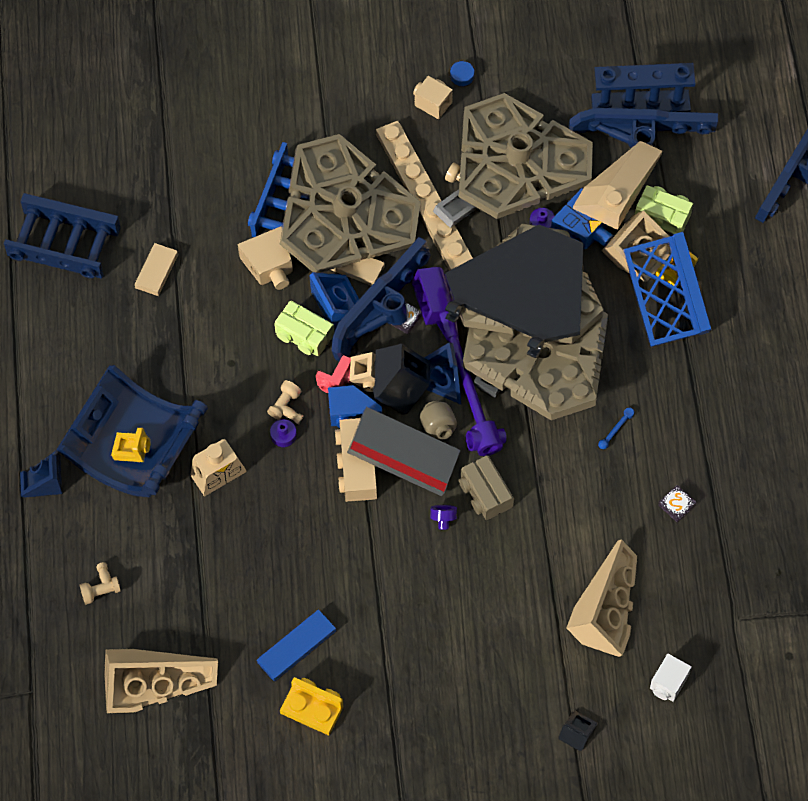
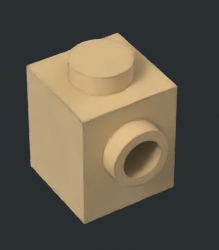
[413,76,452,119]
[350,352,376,392]

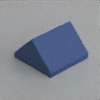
[309,272,359,332]

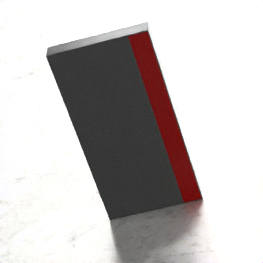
[347,407,460,496]

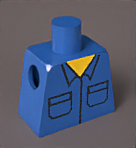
[551,188,614,249]

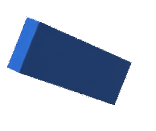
[257,609,336,682]

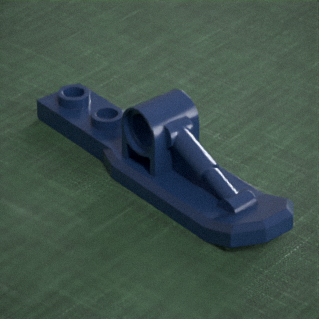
[569,108,718,148]
[755,129,808,223]
[332,237,431,362]

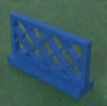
[623,232,711,347]

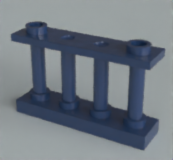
[591,63,696,112]
[4,193,121,279]

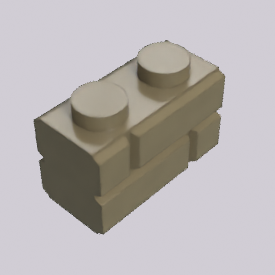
[459,456,514,520]

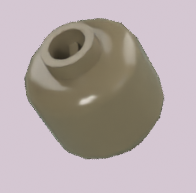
[420,401,457,440]

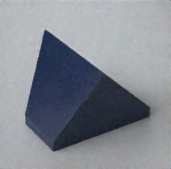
[424,342,461,405]
[20,449,62,498]

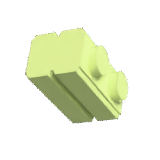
[635,185,693,234]
[274,301,334,356]

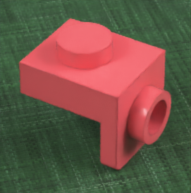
[316,355,351,393]

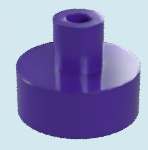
[530,208,555,228]
[270,419,297,447]
[430,505,457,530]

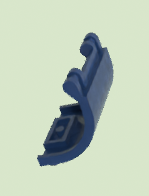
[57,365,208,497]

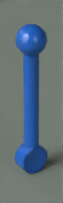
[598,408,634,449]

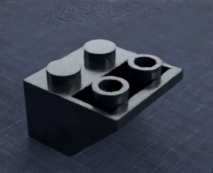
[373,344,430,415]

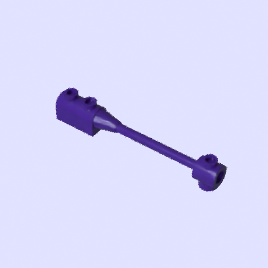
[412,267,507,456]

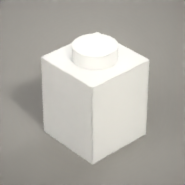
[650,654,691,702]

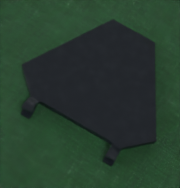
[445,224,583,358]

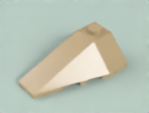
[573,141,663,230]
[567,540,637,657]
[105,649,218,713]

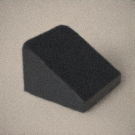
[558,710,598,751]

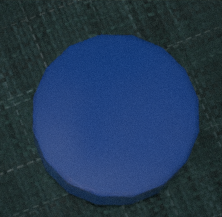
[450,61,474,86]

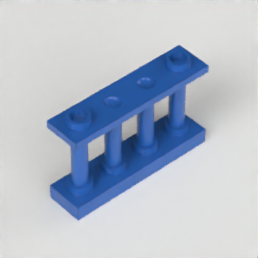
[248,142,294,237]

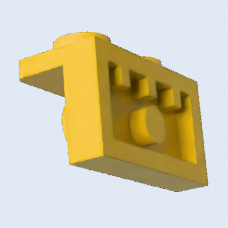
[280,677,343,735]

